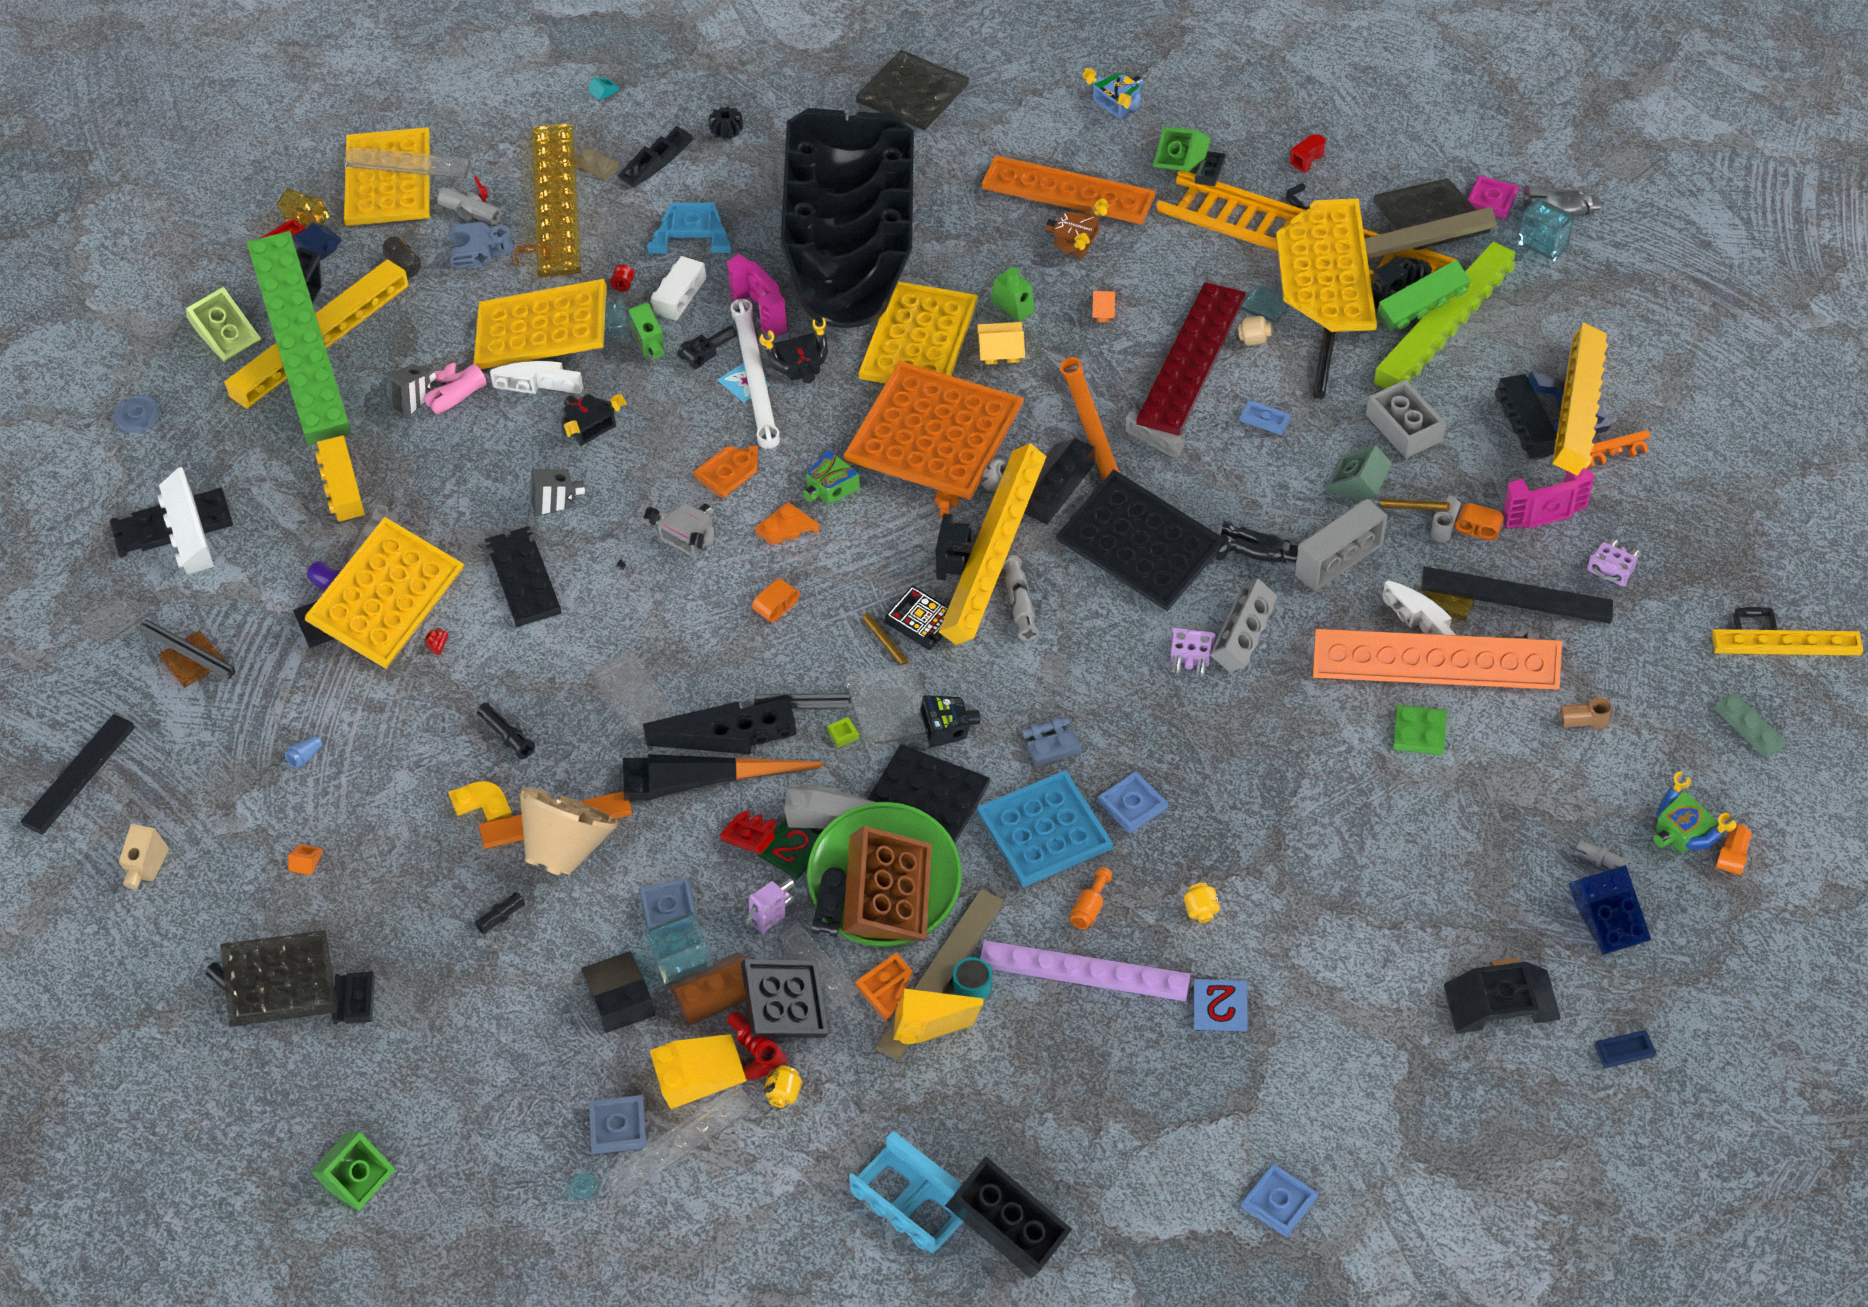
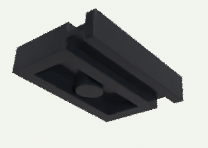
[332,971,375,1025]

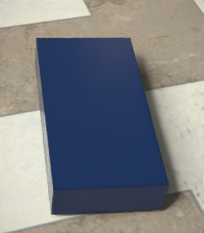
[1594,1030,1656,1069]

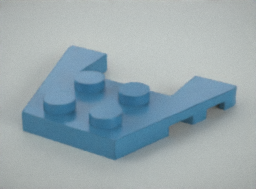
[647,202,731,254]

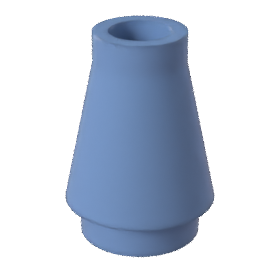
[285,736,322,768]

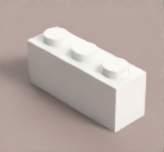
[650,256,706,321]

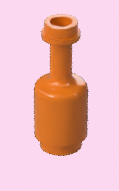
[1070,867,1112,930]

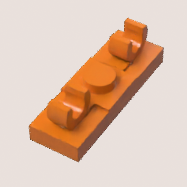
[1588,430,1651,468]

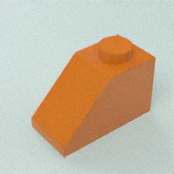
[1092,291,1115,322]

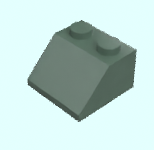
[1326,444,1392,501]

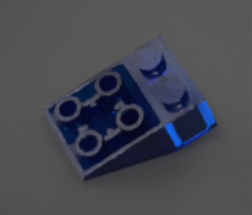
[1568,865,1652,955]

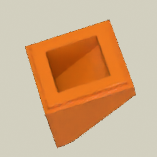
[288,844,323,875]

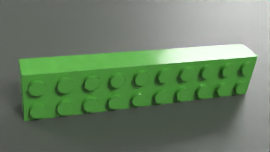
[246,231,351,446]

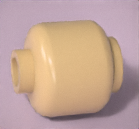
[1238,316,1272,346]

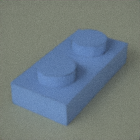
[1240,400,1291,435]

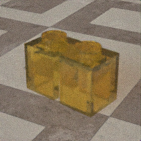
[276,188,330,227]

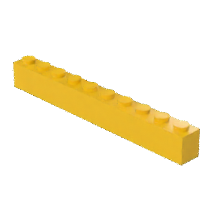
[224,259,409,409]
[1552,322,1608,476]
[939,443,1046,645]

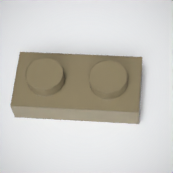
[574,147,619,180]

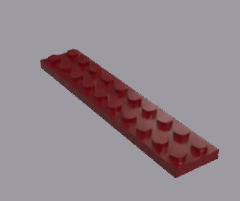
[1136,282,1246,436]

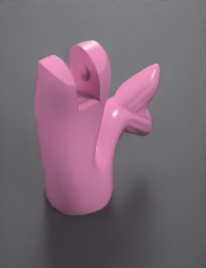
[423,363,486,415]

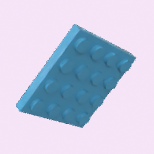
[977,770,1113,888]

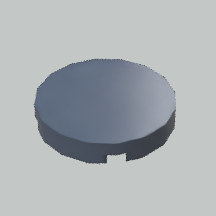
[114,395,160,433]

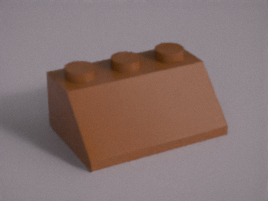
[667,952,747,1026]

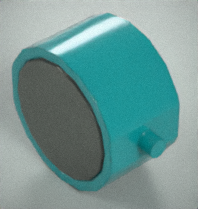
[953,957,992,999]

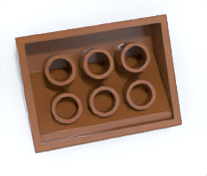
[843,826,932,941]

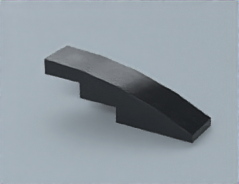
[618,126,693,187]

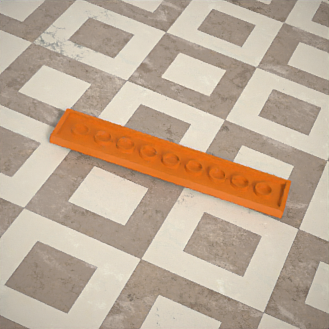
[1313,628,1562,690]

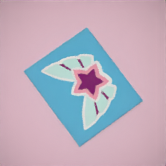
[717,363,771,403]

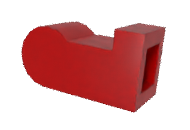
[1289,134,1326,173]

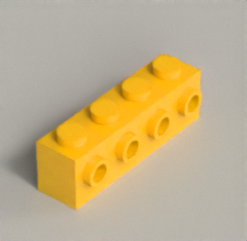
[315,435,365,522]

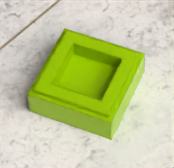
[826,717,859,748]

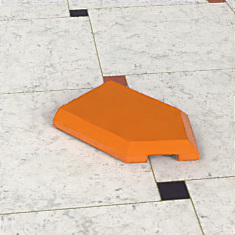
[693,446,758,498]

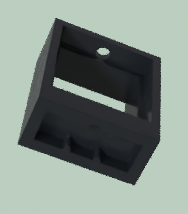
[296,247,322,305]

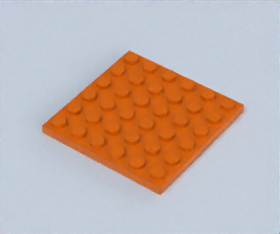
[844,361,1024,500]

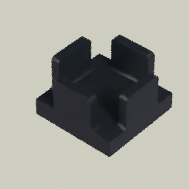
[935,514,972,581]

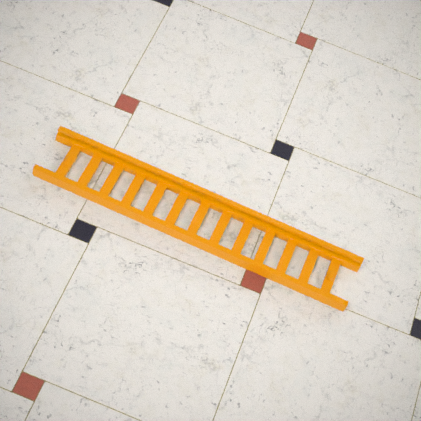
[1157,171,1456,287]

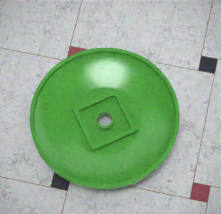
[807,802,962,947]

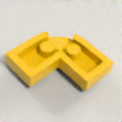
[448,781,512,822]

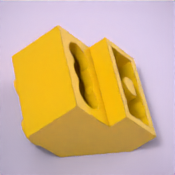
[977,322,1025,364]

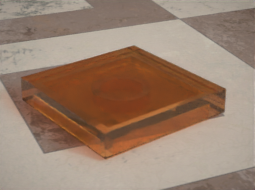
[158,630,225,688]

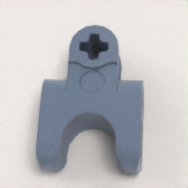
[448,222,514,268]

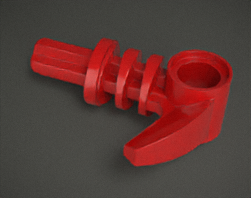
[727,1011,787,1080]

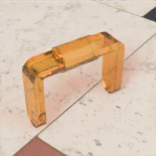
[515,244,550,267]

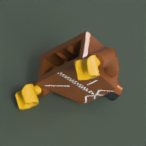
[1045,198,1109,259]

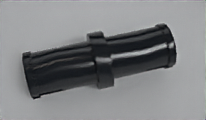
[475,892,525,935]

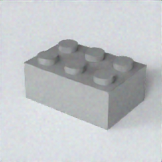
[1366,380,1446,459]

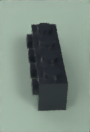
[1495,374,1557,459]

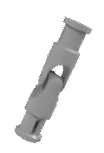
[1002,555,1039,642]

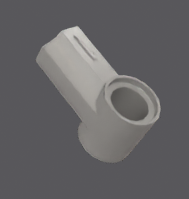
[1430,495,1461,543]

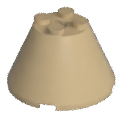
[520,787,618,875]

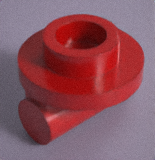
[424,628,449,655]

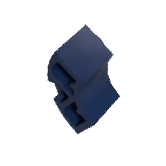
[291,222,342,261]

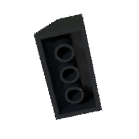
[1024,438,1095,525]

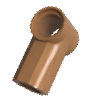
[1560,697,1612,729]

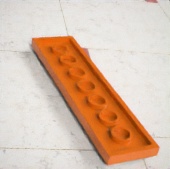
[982,155,1156,225]

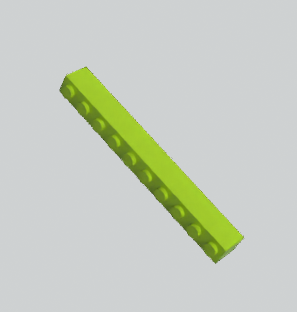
[1374,241,1516,389]

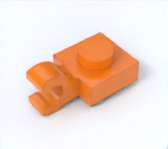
[935,490,960,517]

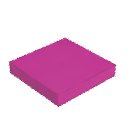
[1465,175,1520,219]

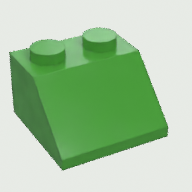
[1153,127,1211,172]
[310,1131,396,1211]

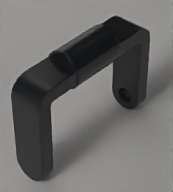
[1286,183,1310,210]
[1733,607,1777,630]

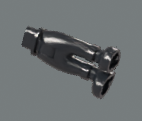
[1216,521,1298,563]

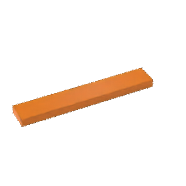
[479,791,632,849]

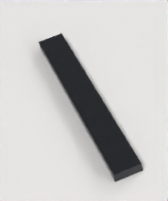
[1420,566,1613,623]

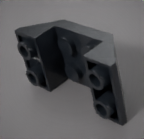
[1443,962,1561,1034]

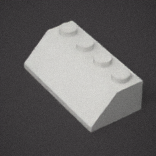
[157,467,214,575]

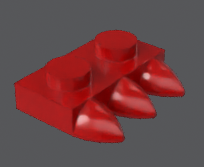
[720,810,776,855]

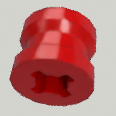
[610,264,635,292]

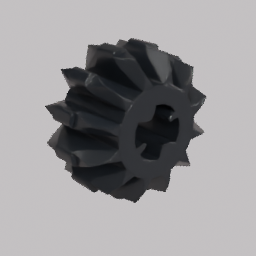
[708,105,743,139]
[1397,257,1432,285]

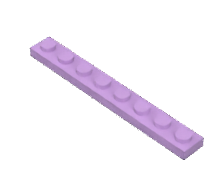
[980,940,1191,1001]

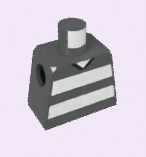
[388,364,436,418]
[530,469,585,516]

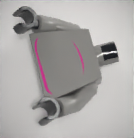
[643,504,715,558]

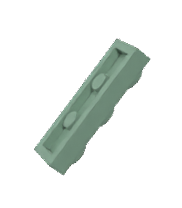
[1714,692,1786,759]

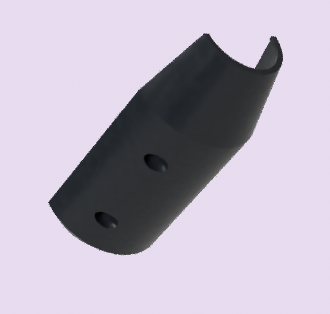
[781,108,914,328]

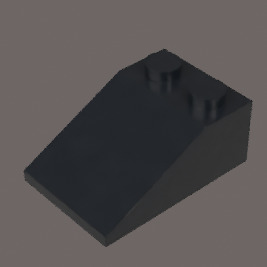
[581,951,655,1033]

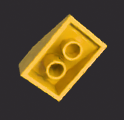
[893,989,984,1044]
[649,1034,747,1109]

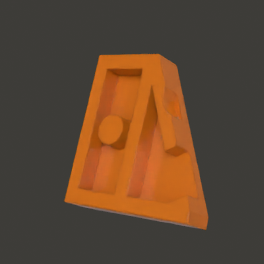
[755,502,820,545]
[855,952,913,1023]

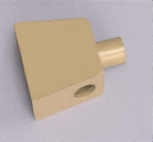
[119,824,169,889]

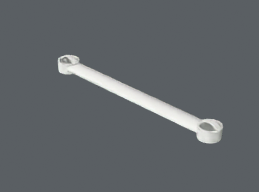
[731,299,780,449]

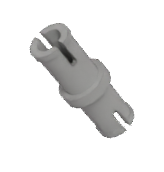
[1575,839,1630,875]

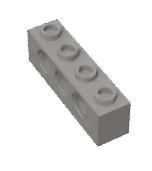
[1210,578,1277,673]

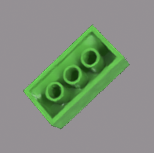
[1376,259,1471,331]

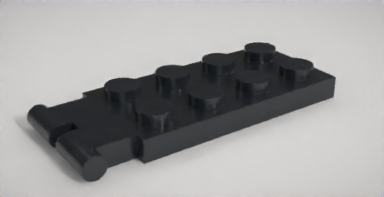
[110,487,233,557]
[485,526,562,627]

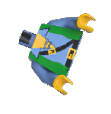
[1082,68,1143,119]

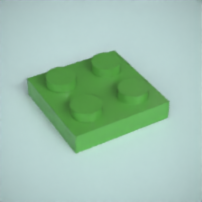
[1393,705,1447,755]

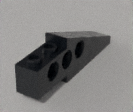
[643,698,797,754]

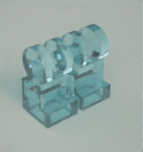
[604,297,629,338]

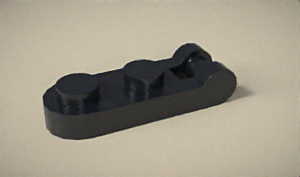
[811,867,847,937]

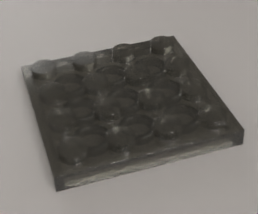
[856,50,969,131]
[1373,178,1491,251]
[220,930,338,1027]

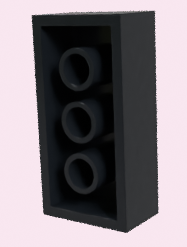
[945,1156,1072,1279]

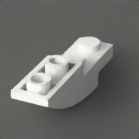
[490,361,583,394]
[1383,580,1456,635]

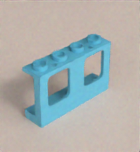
[849,1131,963,1254]

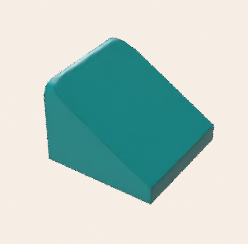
[588,77,619,100]

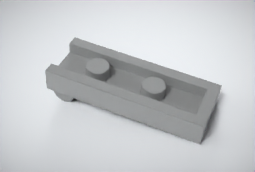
[1126,411,1185,459]

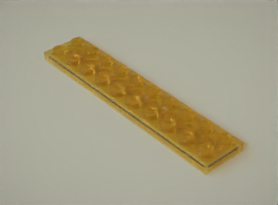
[532,123,582,277]

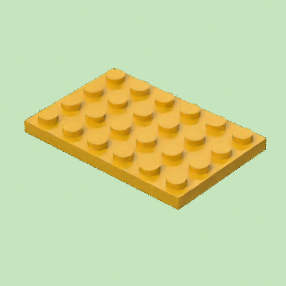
[344,127,430,226]
[473,279,607,370]
[859,282,978,384]
[305,517,465,669]

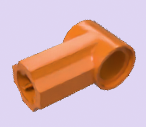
[1716,824,1752,876]

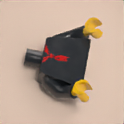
[759,318,828,384]
[561,394,627,446]

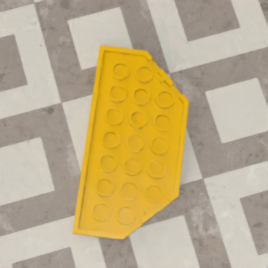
[1276,199,1377,332]

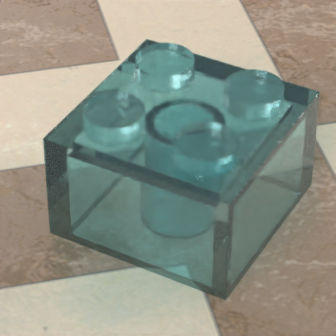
[1518,197,1575,261]
[644,912,714,984]

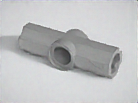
[437,187,501,225]

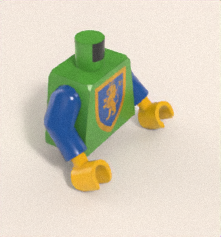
[1653,771,1736,852]

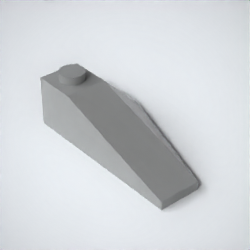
[784,784,876,828]

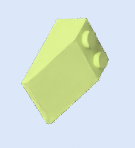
[186,287,261,362]

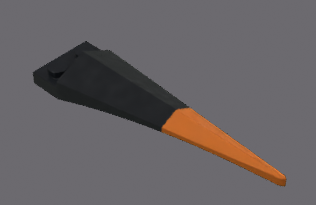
[623,754,823,800]

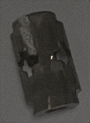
[382,237,421,277]

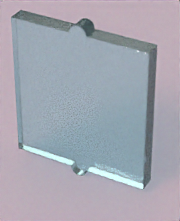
[1242,285,1290,324]

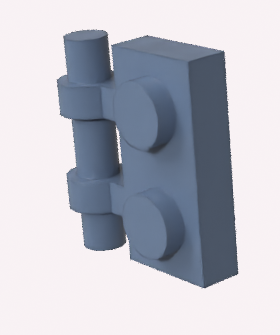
[1021,716,1082,767]

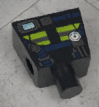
[920,695,981,747]

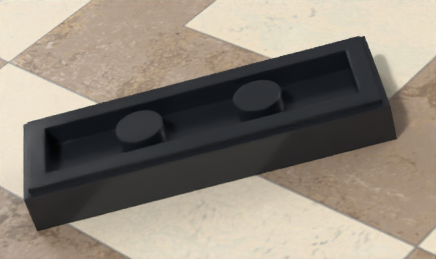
[1194,151,1226,186]

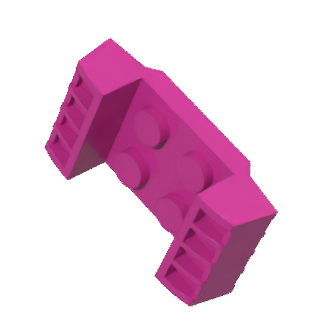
[727,253,788,337]
[1502,468,1595,529]

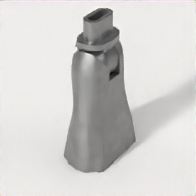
[1523,185,1601,224]

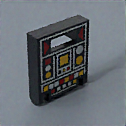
[884,585,949,650]

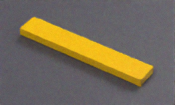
[1711,629,1863,656]

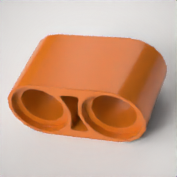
[1455,503,1504,541]
[752,578,800,622]

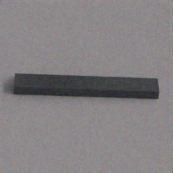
[21,714,135,835]

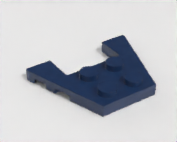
[1527,371,1611,434]

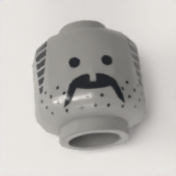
[980,459,1007,492]

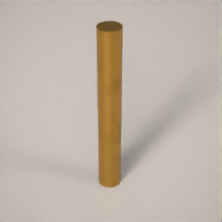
[1380,499,1450,511]
[862,613,909,667]

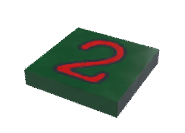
[757,819,819,880]

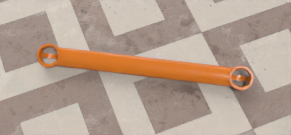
[1060,357,1119,481]

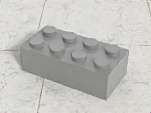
[1295,498,1387,592]

